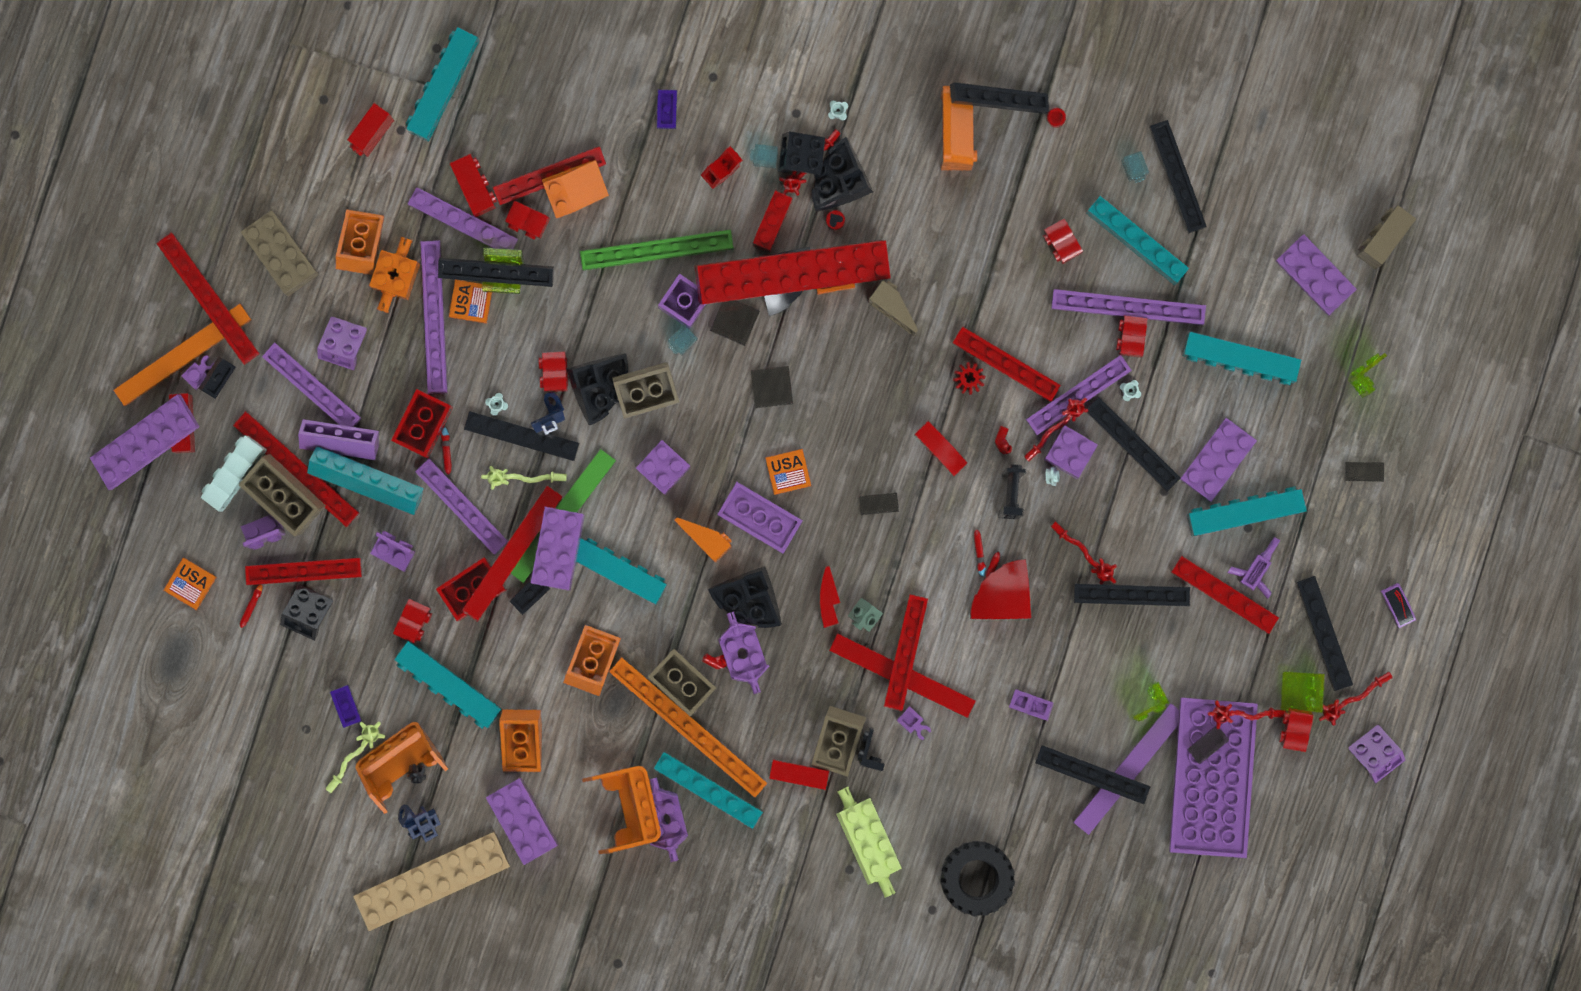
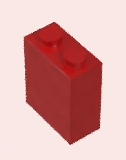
[347,103,394,157]

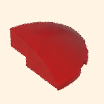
[970,559,1031,619]

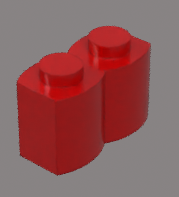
[505,201,550,240]
[1043,219,1083,264]
[1116,316,1148,358]
[539,351,568,392]
[393,599,433,644]
[1279,708,1313,752]

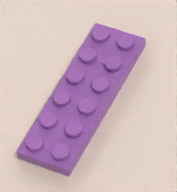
[90,394,200,490]

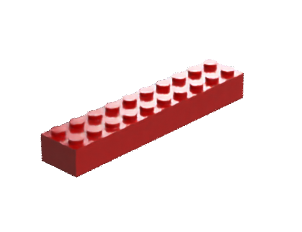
[694,240,891,305]

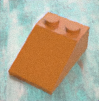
[542,160,609,219]
[336,209,384,275]
[675,517,732,563]
[563,625,621,696]
[499,709,542,772]

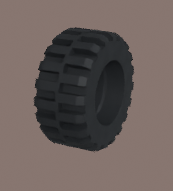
[940,841,1015,916]

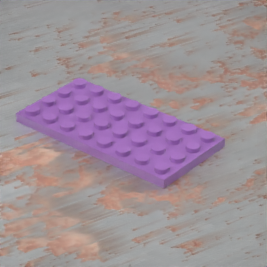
[1169,698,1258,858]

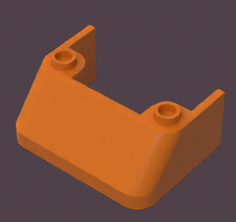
[941,86,977,170]
[355,722,448,814]
[582,766,661,854]

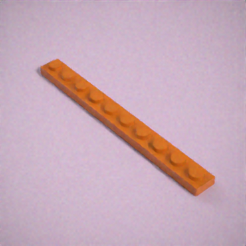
[609,657,767,797]

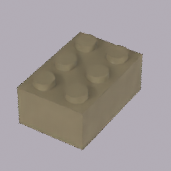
[1357,205,1416,269]
[613,362,680,419]
[648,649,717,716]

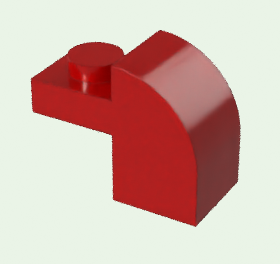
[701,146,743,189]

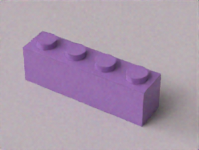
[298,419,379,460]

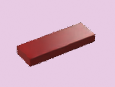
[769,760,829,790]

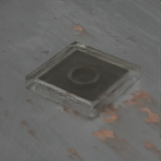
[710,300,760,346]
[751,366,793,409]

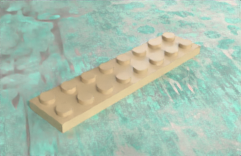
[353,831,510,931]

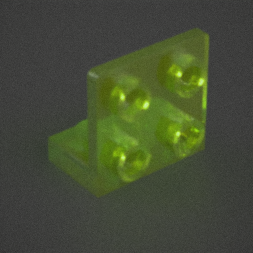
[482,248,524,294]
[1348,353,1387,398]
[1280,672,1325,713]
[1129,682,1169,722]

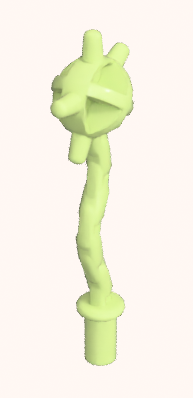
[481,466,567,490]
[325,722,385,793]

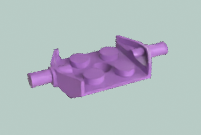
[718,612,769,694]
[649,778,688,862]

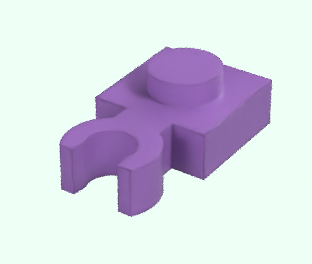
[182,355,214,390]
[897,706,931,740]

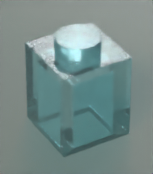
[750,144,778,169]
[1121,151,1149,183]
[668,325,698,356]

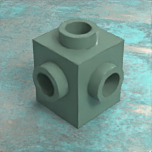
[848,598,883,632]

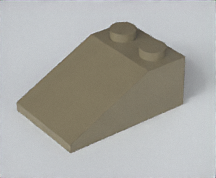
[868,281,918,337]
[811,706,866,777]

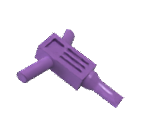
[1227,537,1280,599]

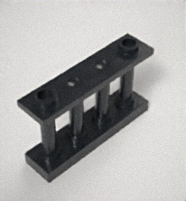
[998,464,1026,520]

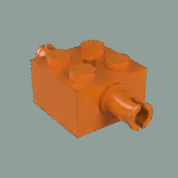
[369,237,420,313]

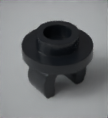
[407,764,426,784]

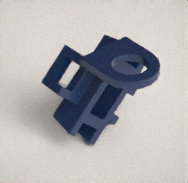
[531,392,565,435]
[398,804,441,843]

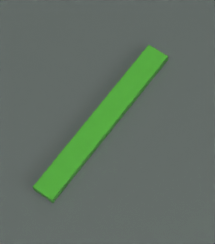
[580,230,734,271]
[511,449,616,583]

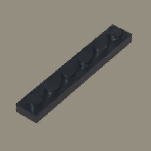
[950,82,1050,114]
[1149,120,1207,234]
[438,258,554,287]
[1087,397,1181,492]
[464,411,580,462]
[1296,576,1353,691]
[1074,584,1190,607]
[1035,745,1151,805]

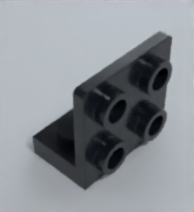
[778,131,825,175]
[280,585,333,641]
[857,728,885,772]

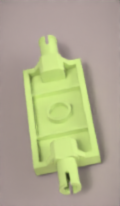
[836,787,902,898]

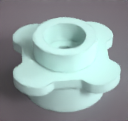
[828,100,848,121]
[1120,380,1141,401]
[485,393,508,415]
[1046,467,1060,486]

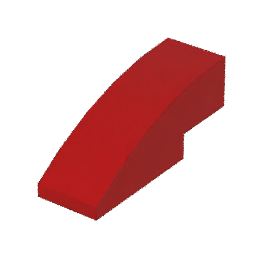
[914,421,967,476]
[820,566,840,628]

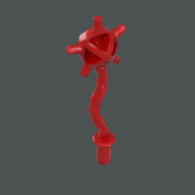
[779,129,841,196]
[1024,398,1088,461]
[1050,522,1117,585]
[1319,672,1393,726]
[1207,700,1286,729]

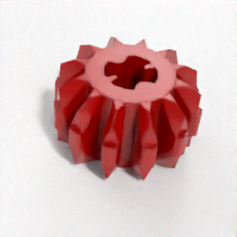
[953,362,986,395]

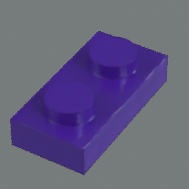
[657,90,677,129]
[330,685,362,728]

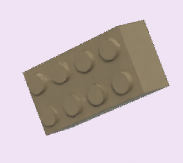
[241,210,319,297]
[239,454,326,537]

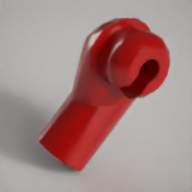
[995,426,1012,455]
[702,653,727,669]

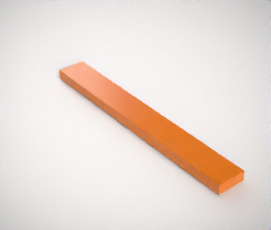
[113,304,252,406]

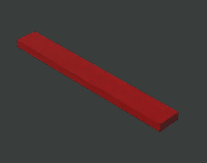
[156,232,260,365]
[233,411,360,527]
[462,486,563,622]
[829,633,976,718]

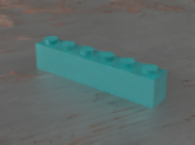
[406,27,480,142]
[1086,196,1189,286]
[1182,332,1302,386]
[307,446,424,515]
[1187,486,1307,537]
[576,538,667,605]
[394,641,503,729]
[654,751,763,829]

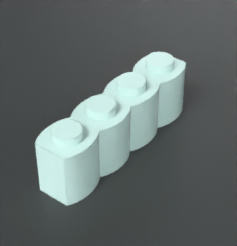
[201,436,267,512]

